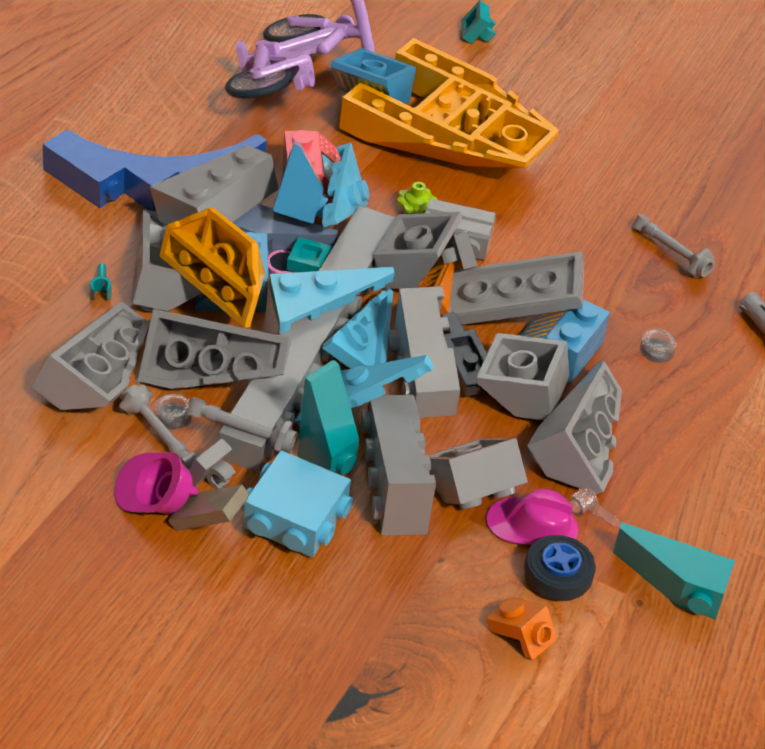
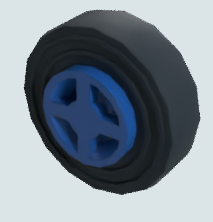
[524,535,596,601]

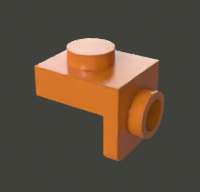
[486,597,557,660]

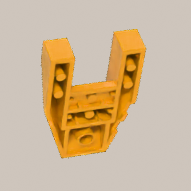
[339,38,559,168]

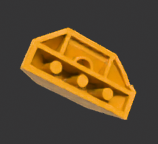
[159,208,265,328]

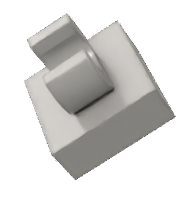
[441,230,477,270]
[189,438,236,489]

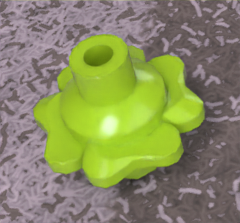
[397,182,438,214]

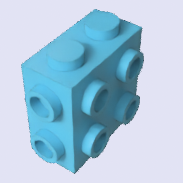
[241,450,353,557]

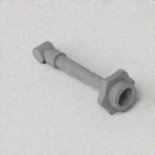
[632,213,715,279]
[119,384,197,470]
[187,397,297,457]

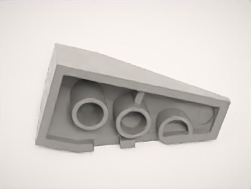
[132,209,202,312]
[32,301,150,410]
[138,309,292,389]
[527,361,622,494]

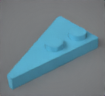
[322,143,370,227]
[269,267,395,333]
[322,288,394,369]
[295,355,434,429]

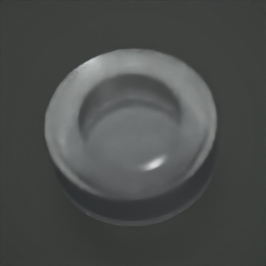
[639,329,677,363]
[155,394,192,430]

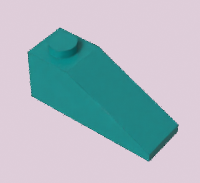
[297,360,359,475]
[613,522,735,619]

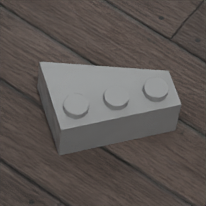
[150,145,279,224]
[388,286,460,418]

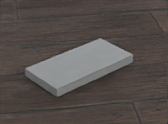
[449,251,585,325]

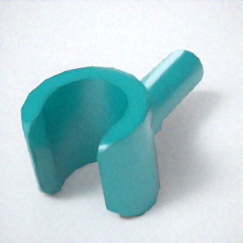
[90,263,112,300]

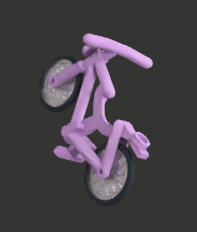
[225,0,375,98]

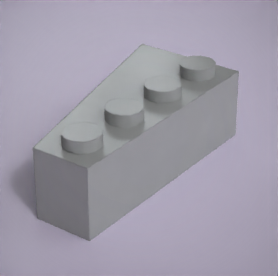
[361,395,436,535]

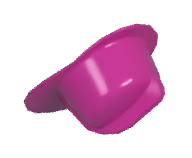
[114,452,199,514]
[486,489,579,546]

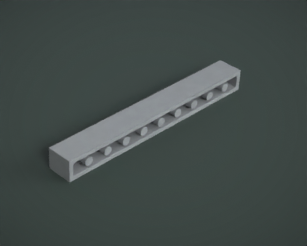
[219,206,396,473]

